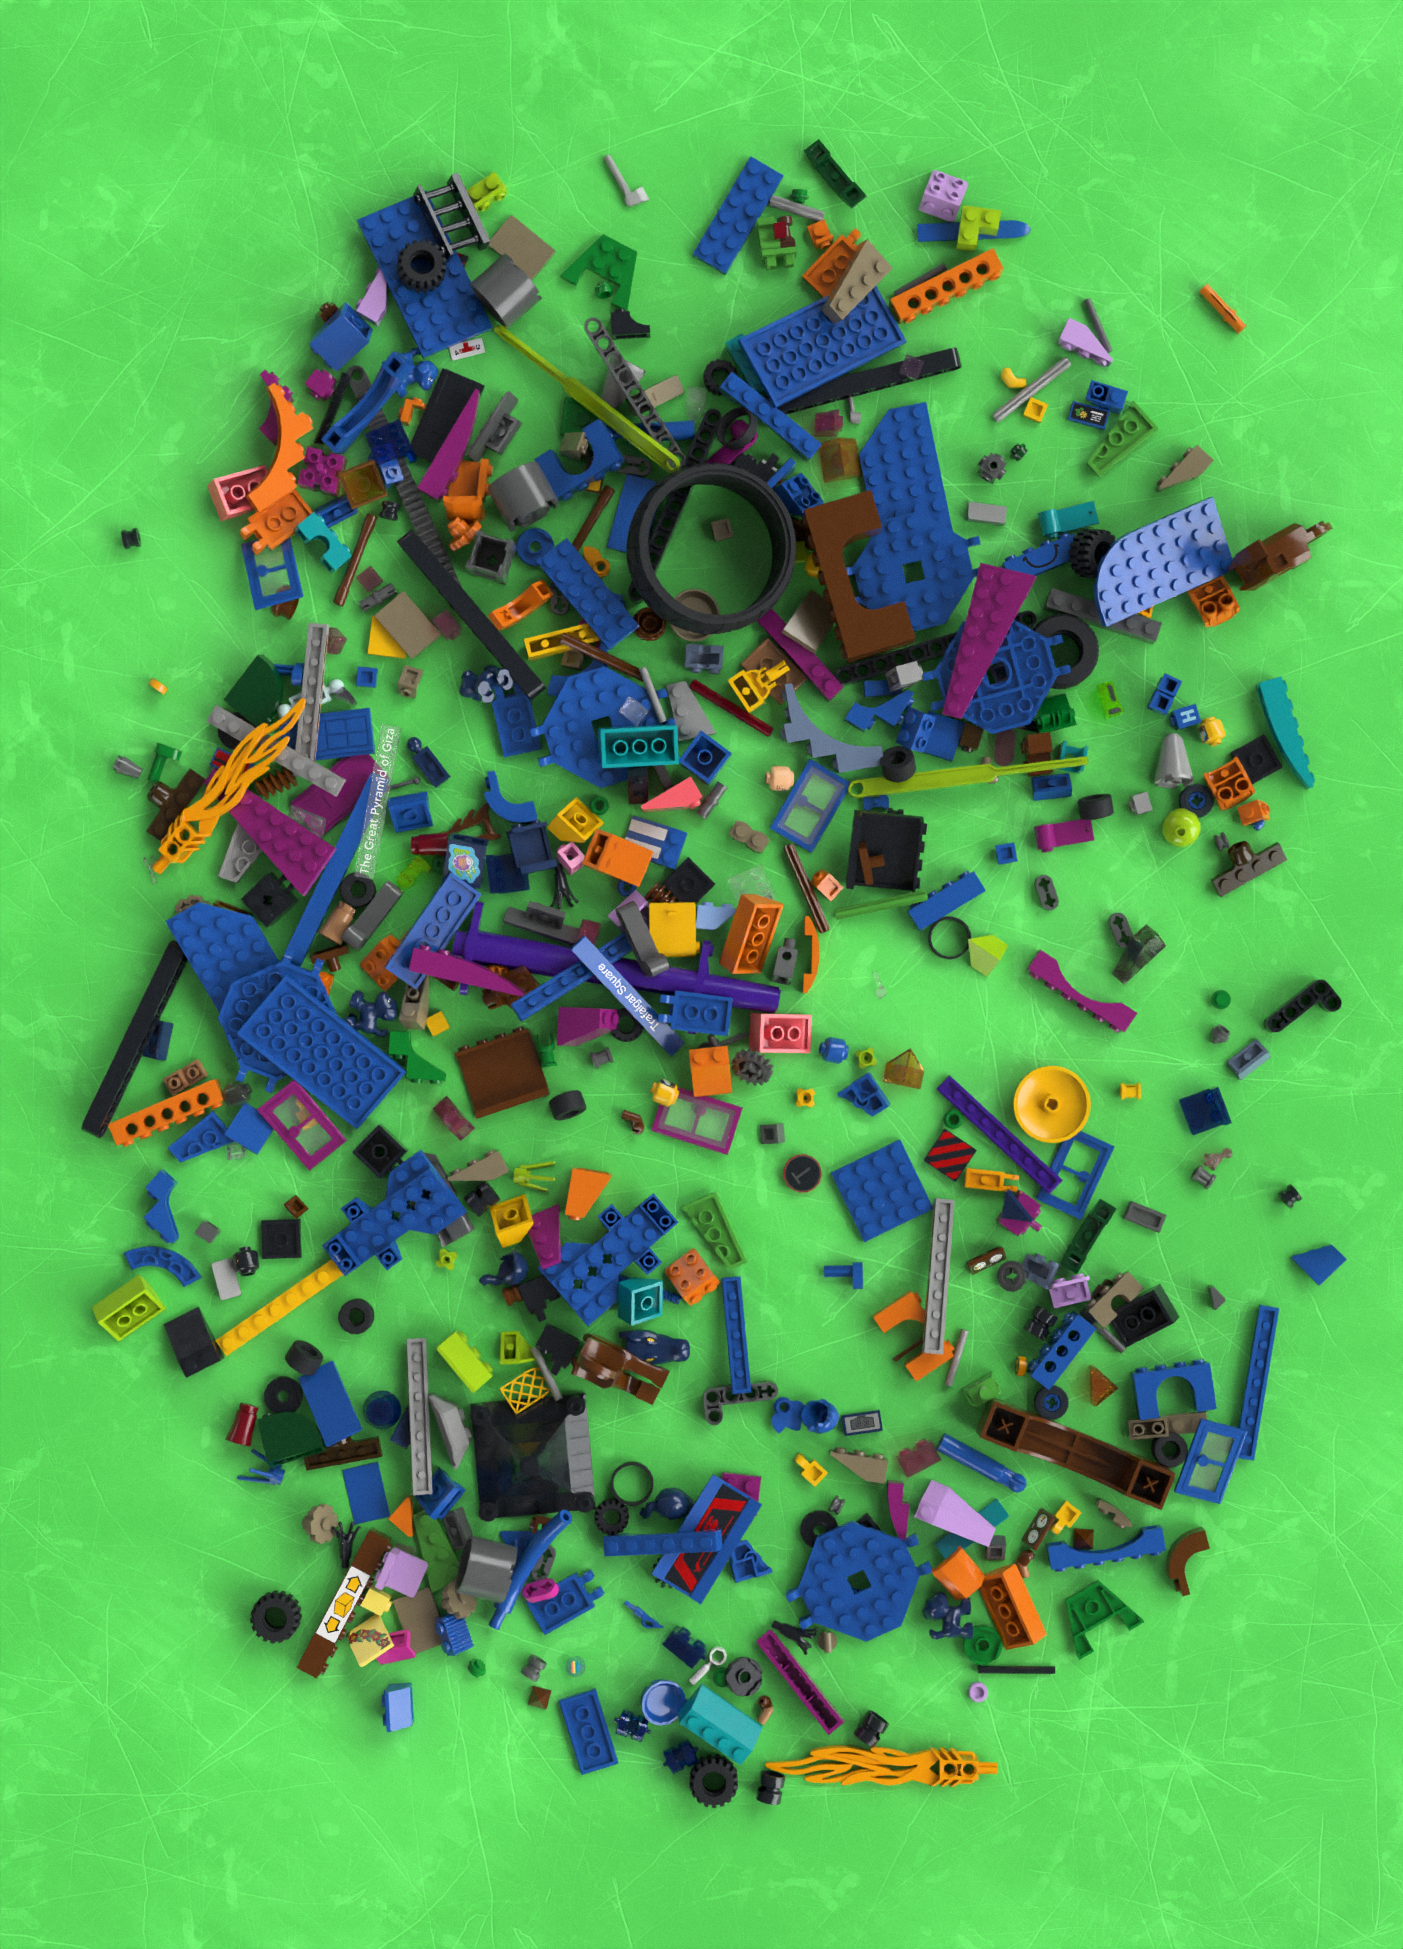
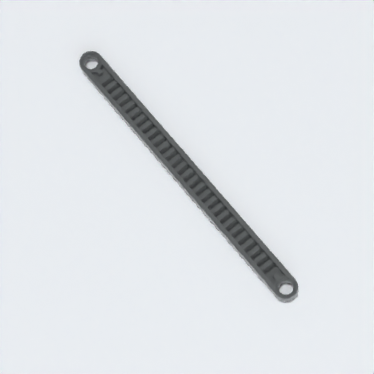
[347,365,462,610]

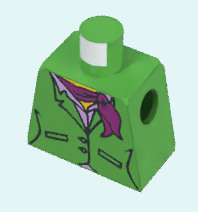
[961,1371,1002,1407]

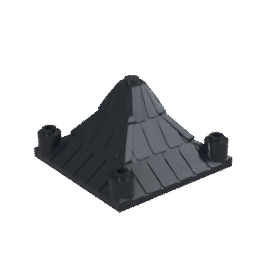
[470,1393,596,1521]

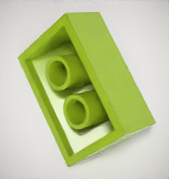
[92,1274,166,1342]
[436,1330,493,1393]

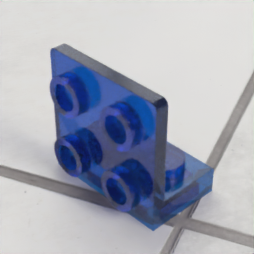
[365,419,418,465]
[486,854,530,895]
[1179,1086,1232,1135]
[662,1625,707,1669]

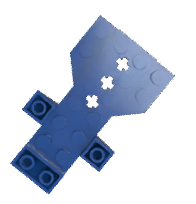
[322,1150,467,1276]
[537,1193,679,1327]

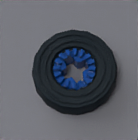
[1179,784,1214,818]
[1034,1385,1069,1420]

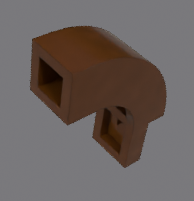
[1166,1527,1210,1596]

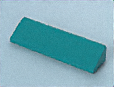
[935,1499,1009,1559]

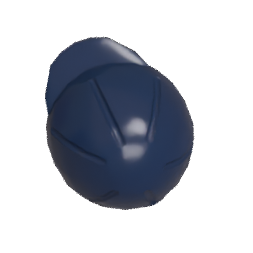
[479,1249,529,1286]
[639,1487,694,1521]

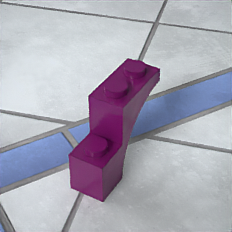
[259,370,294,446]

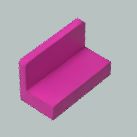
[375,1629,416,1665]

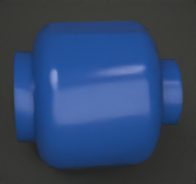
[819,1037,849,1064]

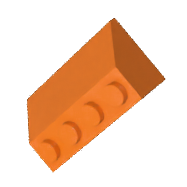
[719,894,784,974]
[979,1563,1047,1650]

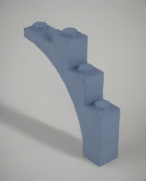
[780,683,883,773]

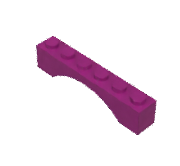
[1026,950,1137,1033]

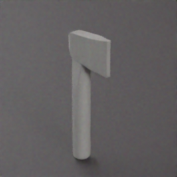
[604,155,649,207]

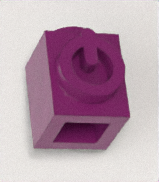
[305,369,337,401]

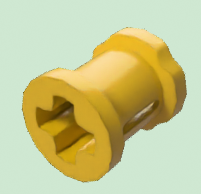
[1120,1082,1141,1100]

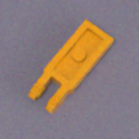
[964,1168,1019,1191]

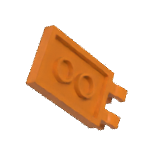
[802,228,874,298]
[240,488,313,555]

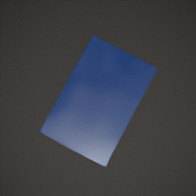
[342,1462,390,1524]

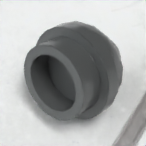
[1211,1024,1230,1044]

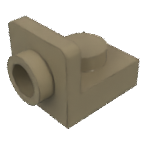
[397,665,423,699]

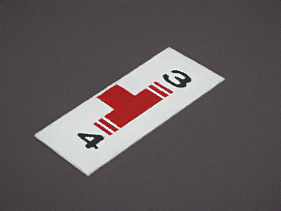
[449,338,485,361]

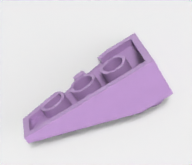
[914,1480,996,1547]

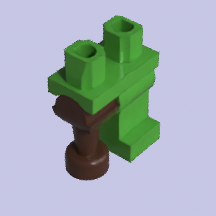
[757,216,797,270]

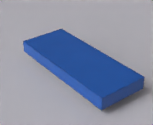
[863,680,902,697]

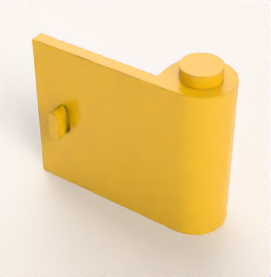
[649,902,700,957]

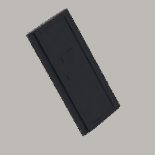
[407,368,485,463]

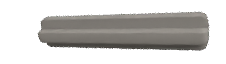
[769,195,824,222]

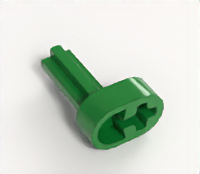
[147,743,182,783]

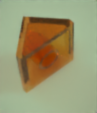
[819,438,862,483]
[338,459,388,509]

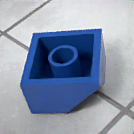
[679,731,732,786]

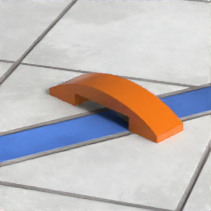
[803,916,820,993]

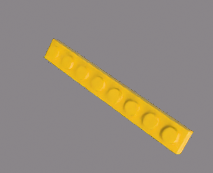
[215,1259,344,1356]

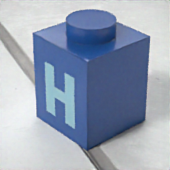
[1169,704,1201,731]

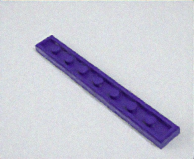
[936,1075,1063,1194]

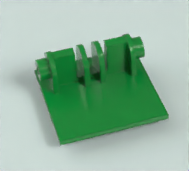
[1034,694,1077,733]

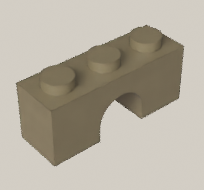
[1084,1272,1144,1329]

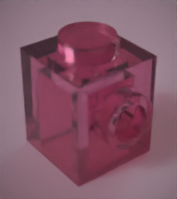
[432,609,462,641]

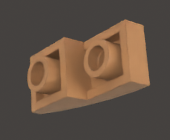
[163,1059,209,1096]

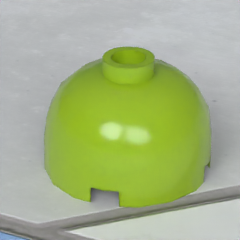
[1162,808,1201,847]

